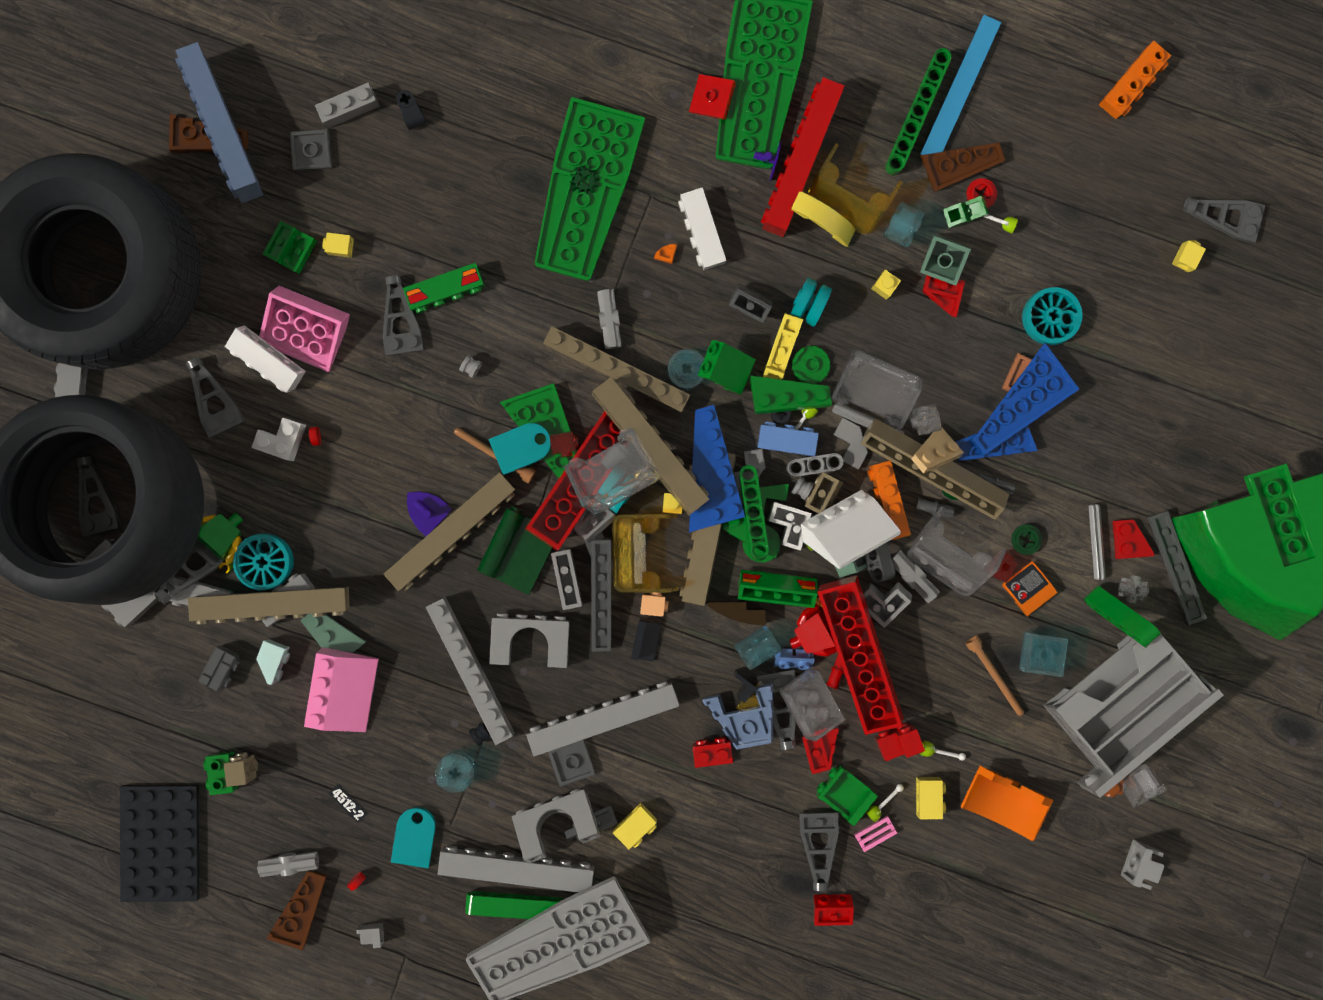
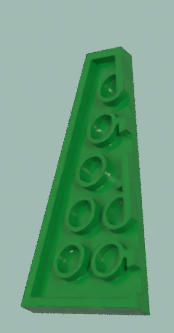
[500,383,578,479]

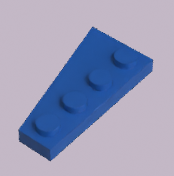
[955,425,1038,461]

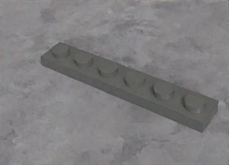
[1148,511,1207,625]
[591,538,611,652]

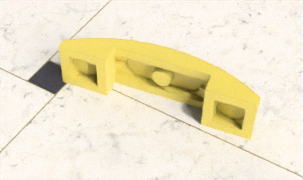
[791,192,856,247]
[763,313,803,380]

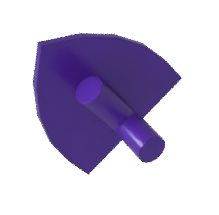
[753,142,781,181]
[407,492,452,536]

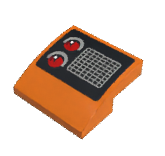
[1002,561,1058,617]

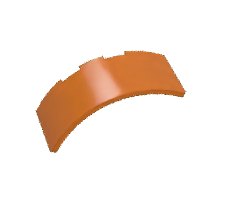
[961,766,1053,841]

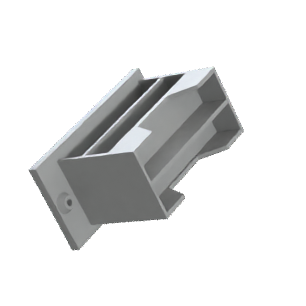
[1043,635,1224,798]

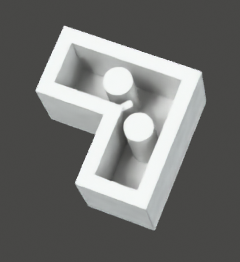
[252,418,306,461]
[767,502,812,551]

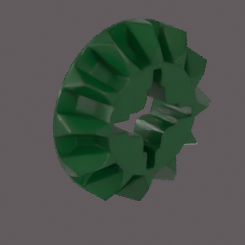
[569,165,600,196]
[1011,524,1042,555]

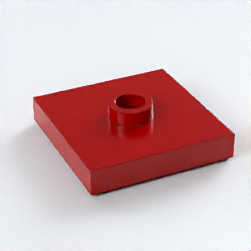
[689,74,736,120]

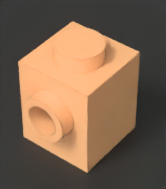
[640,591,669,616]

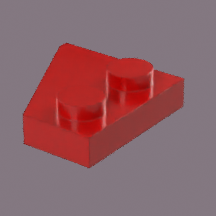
[922,275,965,318]
[1112,519,1154,559]
[802,727,839,774]

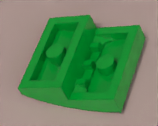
[263,221,317,274]

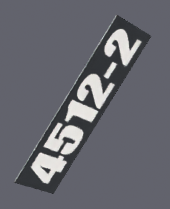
[328,784,367,823]

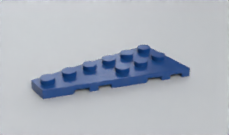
[972,343,1079,456]
[689,405,745,532]

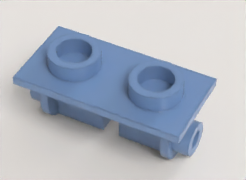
[774,648,814,670]

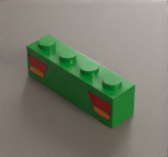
[403,263,485,314]
[738,570,818,608]

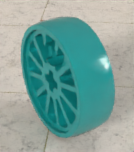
[1022,287,1082,346]
[233,533,294,591]

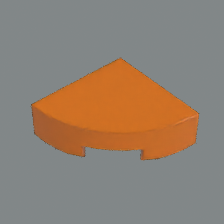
[654,244,677,264]

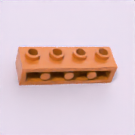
[1098,41,1171,119]
[868,461,911,540]

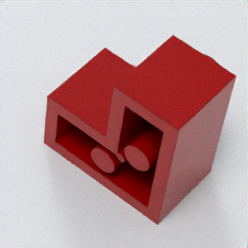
[875,722,925,761]

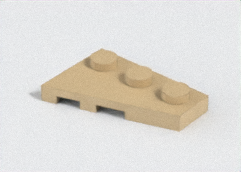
[911,425,964,474]

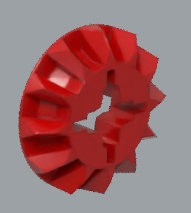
[966,178,997,208]

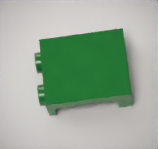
[698,340,756,395]
[816,764,878,826]

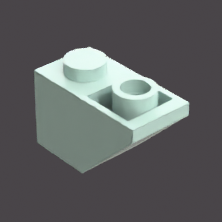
[257,639,290,685]

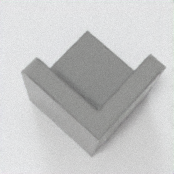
[356,923,384,948]

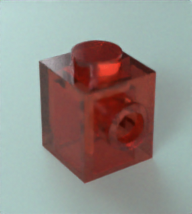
[549,432,579,457]
[986,552,1018,583]

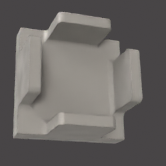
[1121,839,1164,890]

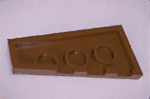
[169,114,248,153]
[920,142,1006,191]
[266,870,327,950]

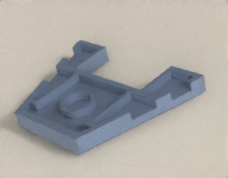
[702,683,773,750]

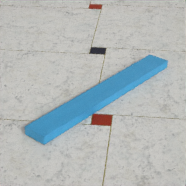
[920,15,1001,155]

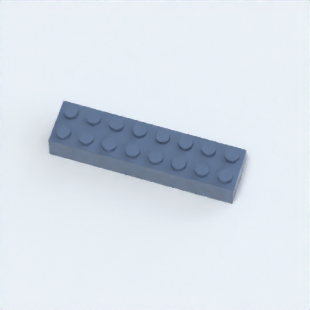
[175,42,264,203]

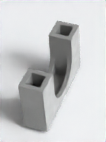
[83,539,159,627]
[490,613,570,668]
[511,789,601,864]

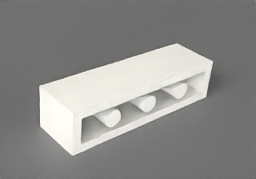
[678,187,726,271]
[225,325,306,393]

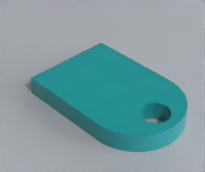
[488,423,551,475]
[391,807,436,868]

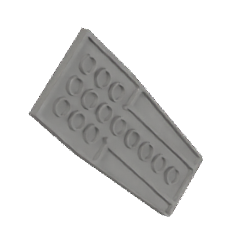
[466,876,650,1000]

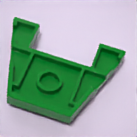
[722,484,789,558]

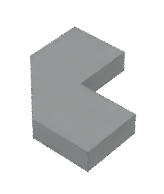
[833,418,868,470]
[733,449,766,491]

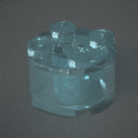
[883,201,924,248]
[668,349,704,390]
[435,750,476,793]

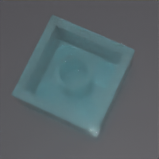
[1019,632,1068,677]

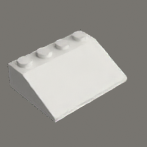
[801,490,901,569]

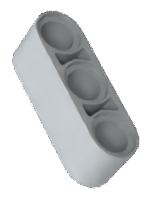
[786,453,843,477]

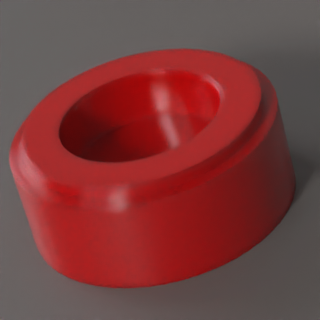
[309,426,321,446]
[347,872,366,891]

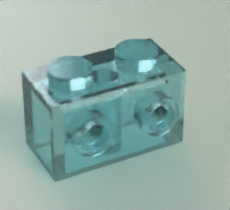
[734,626,782,671]

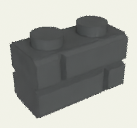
[729,284,773,323]
[198,645,241,692]

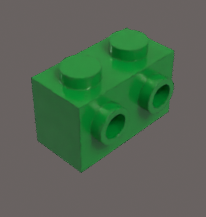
[203,751,238,795]

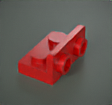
[692,737,733,768]
[813,894,854,926]

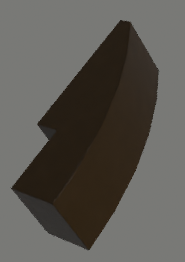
[707,601,766,626]

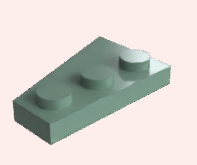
[300,613,367,653]

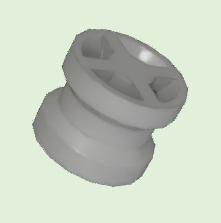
[459,354,482,378]
[791,476,814,500]

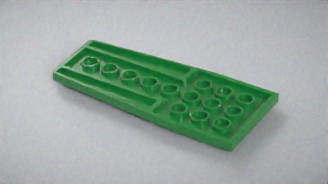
[716,0,813,170]
[535,97,645,281]

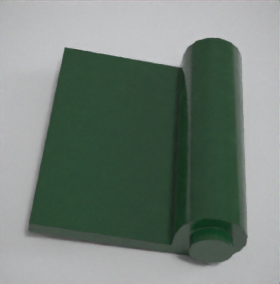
[477,506,552,595]

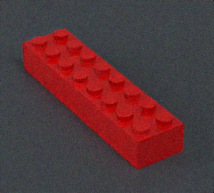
[760,77,844,238]
[525,411,630,551]
[818,575,904,735]

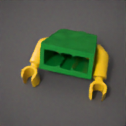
[197,513,243,573]

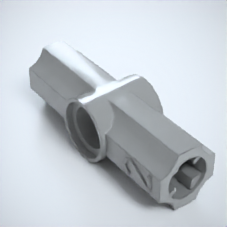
[597,289,621,349]
[892,550,940,603]
[257,851,319,877]

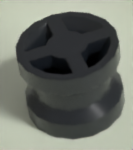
[771,411,791,424]
[469,722,491,746]

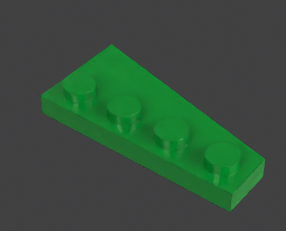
[750,376,832,414]

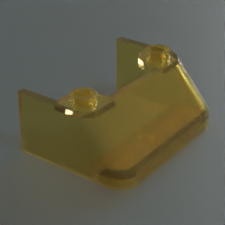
[807,143,903,235]
[613,514,679,593]

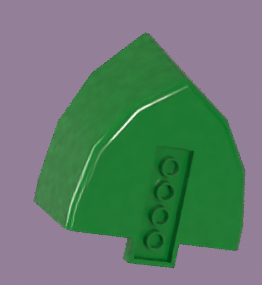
[1171,463,1323,640]

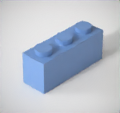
[757,422,819,456]

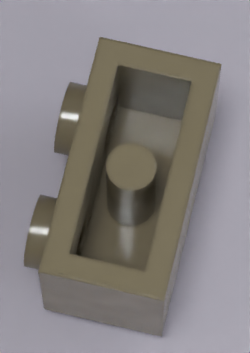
[805,472,843,514]
[224,752,258,787]

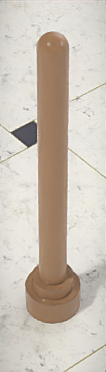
[454,428,537,484]
[965,635,1024,716]

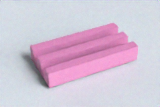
[854,815,897,852]

